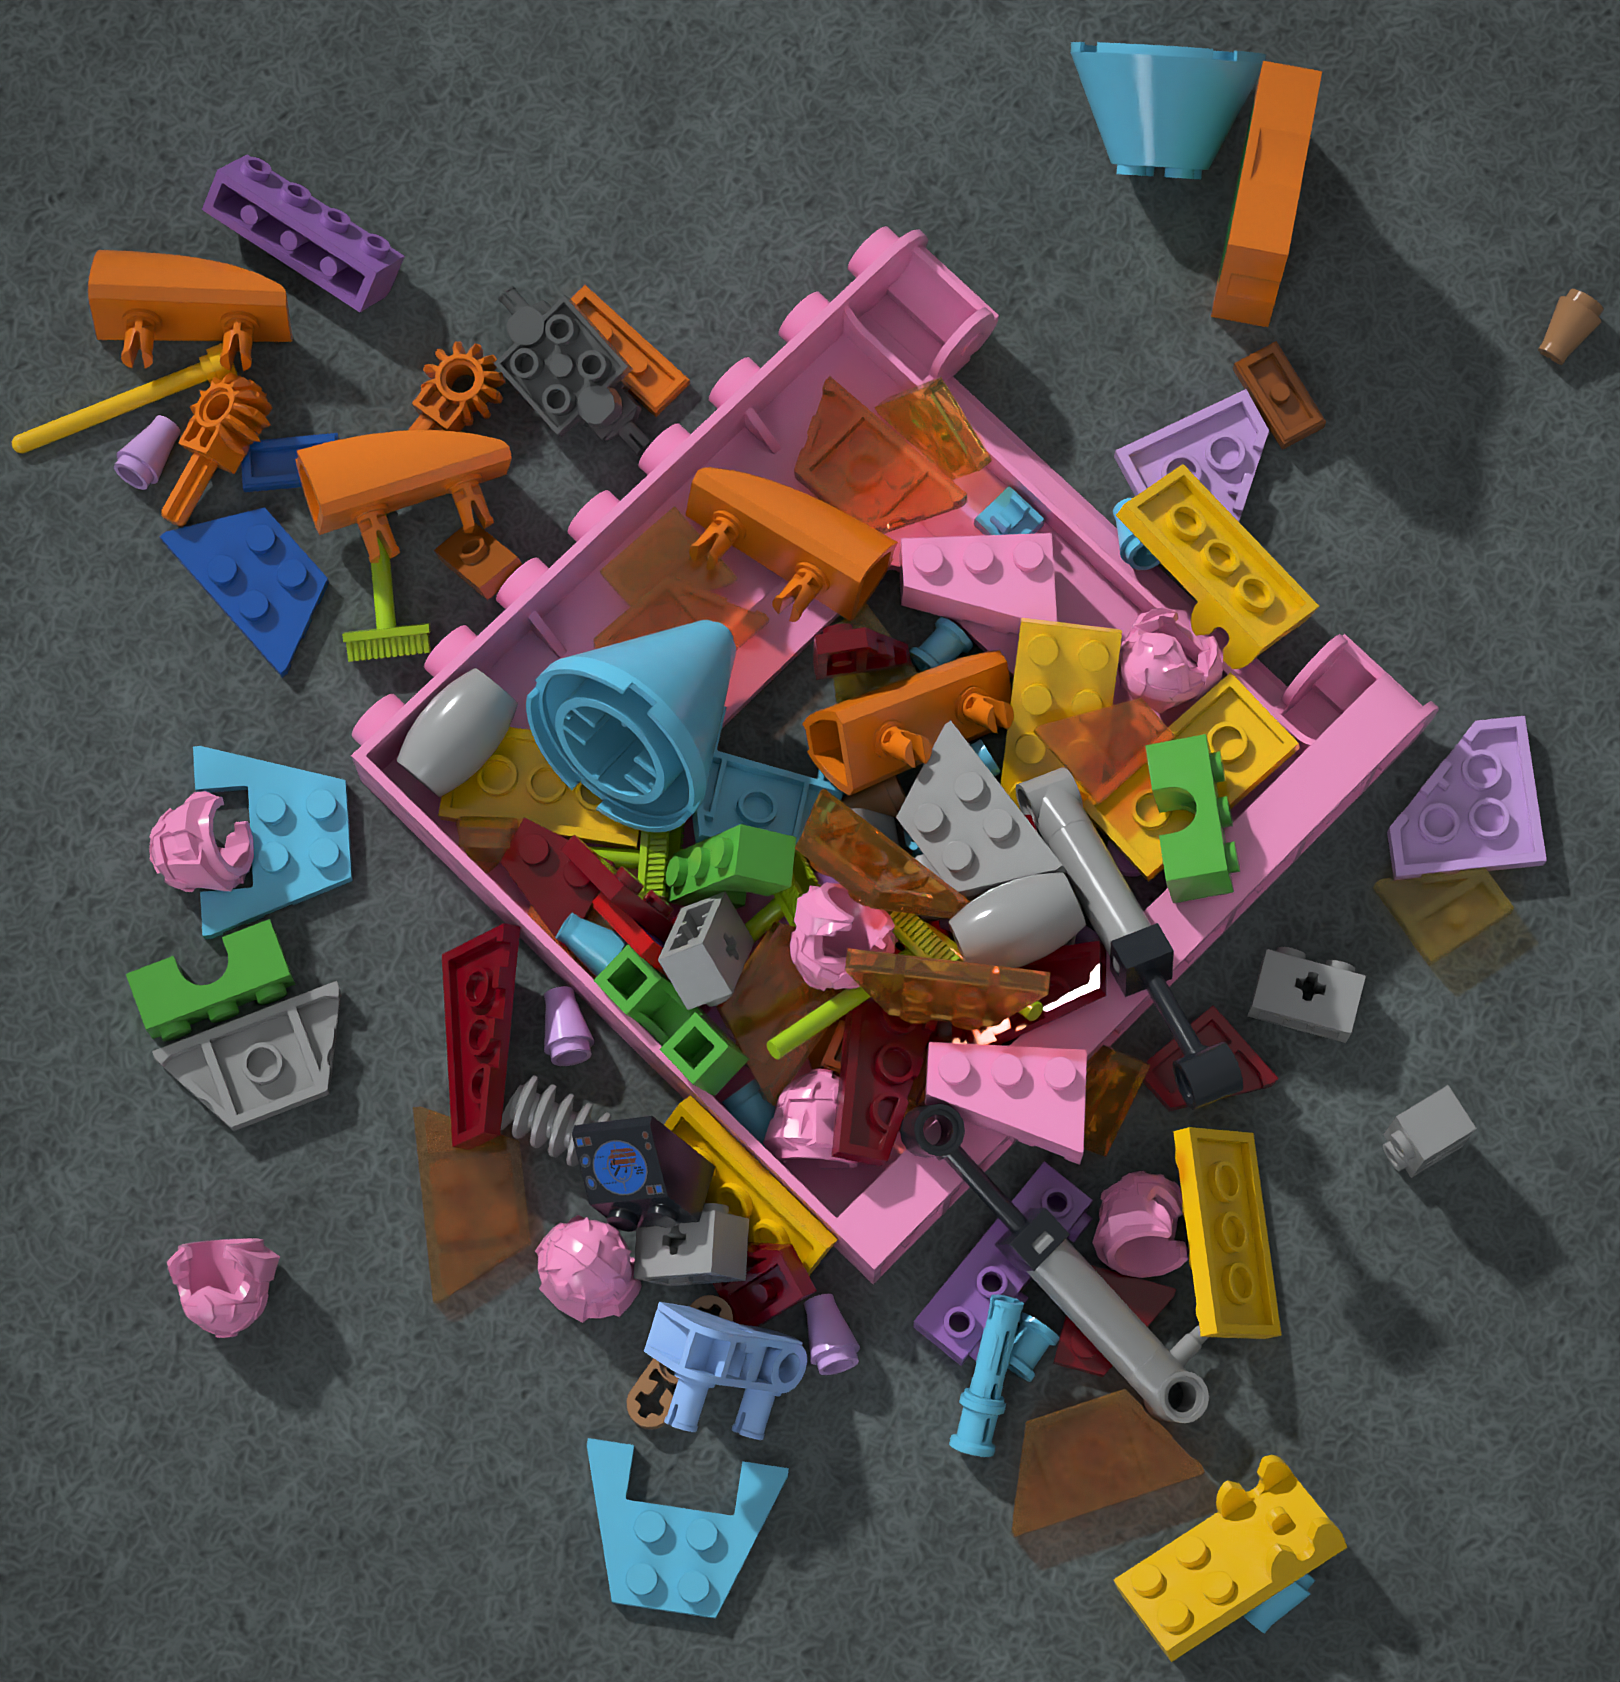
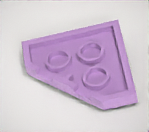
[1114,389,1269,522]
[1387,716,1547,881]

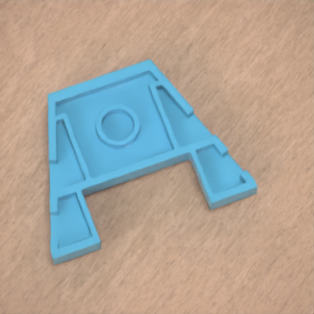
[692,706,845,855]
[193,746,353,939]
[587,1438,789,1619]

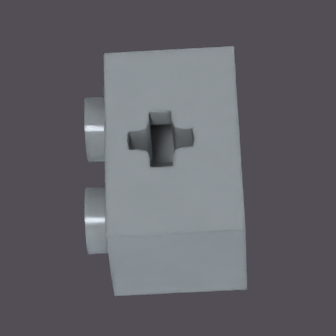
[658,892,754,1010]
[1248,947,1366,1043]
[1383,1085,1477,1178]
[633,1203,749,1286]

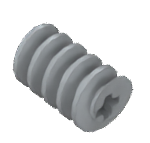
[501,1075,611,1167]

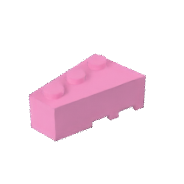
[899,533,1057,635]
[925,1042,1087,1165]

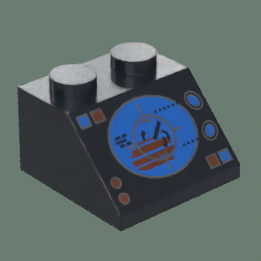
[572,1116,716,1232]

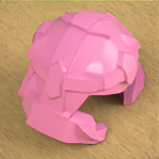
[1117,607,1223,713]
[149,791,254,892]
[790,882,898,991]
[763,1069,859,1169]
[1092,1171,1190,1278]
[535,1215,642,1323]
[167,1238,280,1338]

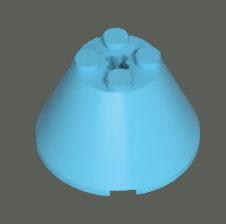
[1070,42,1266,179]

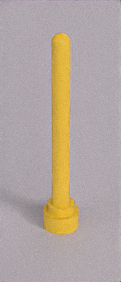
[12,343,238,454]

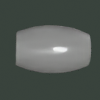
[397,668,518,797]
[948,873,1086,975]

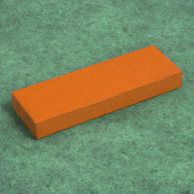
[571,285,690,417]

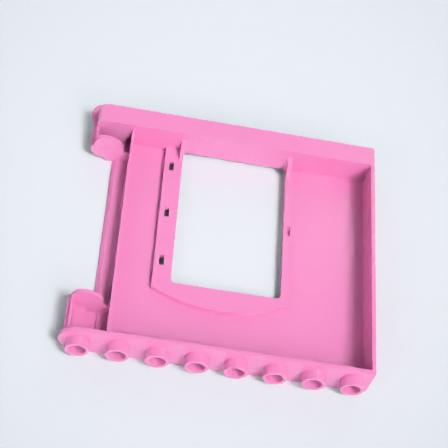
[351,226,1439,1284]

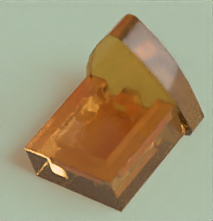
[456,816,518,874]

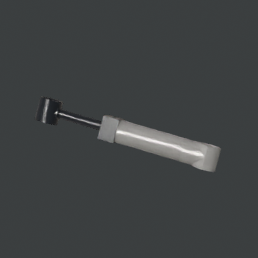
[1016,767,1244,1110]
[900,1104,1209,1423]

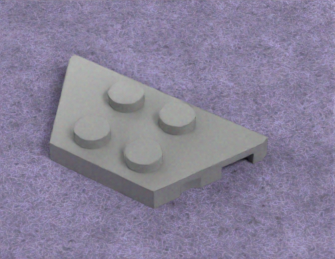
[896,720,1067,899]
[152,981,341,1131]

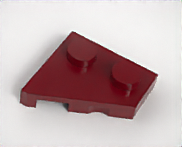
[1135,1005,1278,1112]
[713,1242,817,1327]

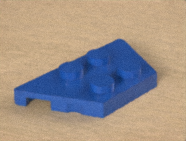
[159,507,329,678]

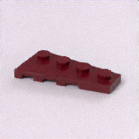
[442,923,520,1150]
[831,958,950,1166]

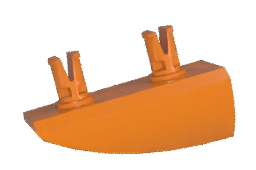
[88,250,293,371]
[295,430,512,563]
[685,467,898,622]
[802,650,1014,796]

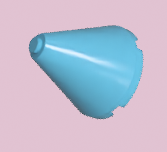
[526,620,736,832]

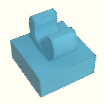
[974,486,1045,535]

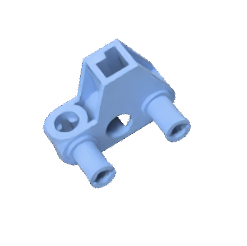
[644,1302,807,1440]

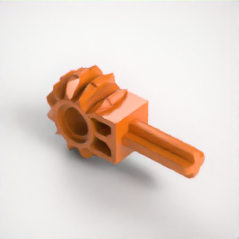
[408,341,505,432]
[161,372,273,527]

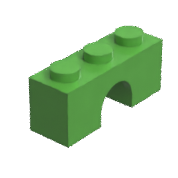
[1145,734,1240,903]
[666,824,796,909]
[126,919,296,1041]
[593,944,750,1096]

